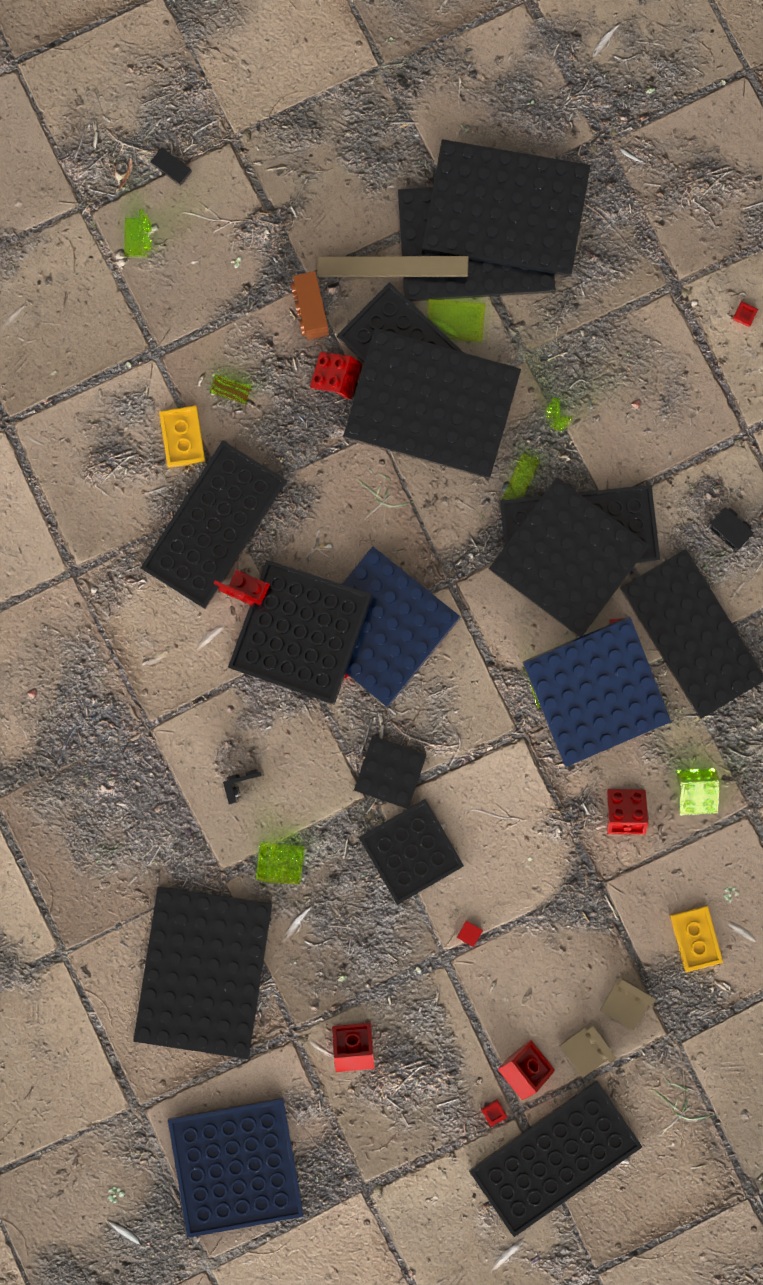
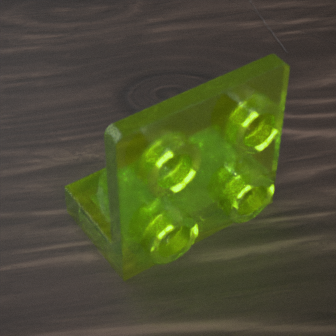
[124,209,152,257]
[677,768,720,815]
[256,841,304,885]

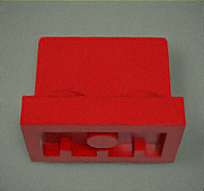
[310,352,362,400]
[213,570,270,606]
[607,789,649,835]

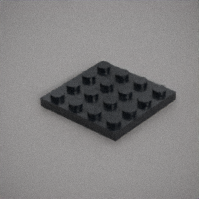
[358,799,464,905]

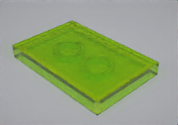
[427,299,485,342]

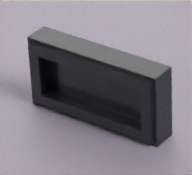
[150,147,192,186]

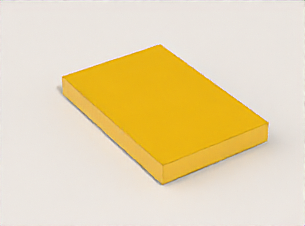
[159,405,206,468]
[670,905,723,972]

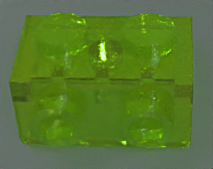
[545,398,572,431]

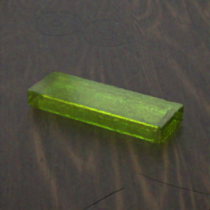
[499,453,540,505]

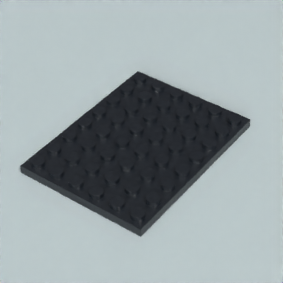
[422,139,591,277]
[398,187,556,302]
[343,328,521,479]
[133,886,273,1059]

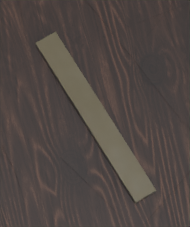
[317,256,469,277]

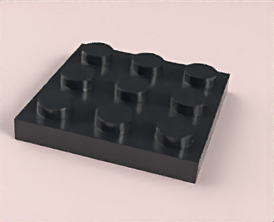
[354,736,427,809]

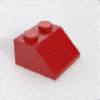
[332,1023,375,1072]
[498,1040,555,1100]

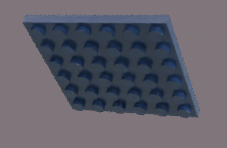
[342,546,461,707]
[522,616,671,767]
[168,1098,304,1238]

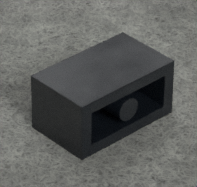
[707,507,754,552]

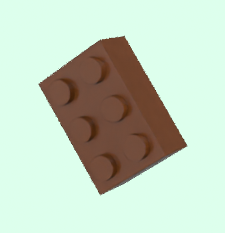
[290,271,329,341]

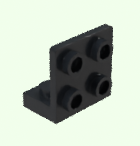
[223,769,264,804]

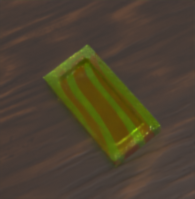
[210,374,252,405]

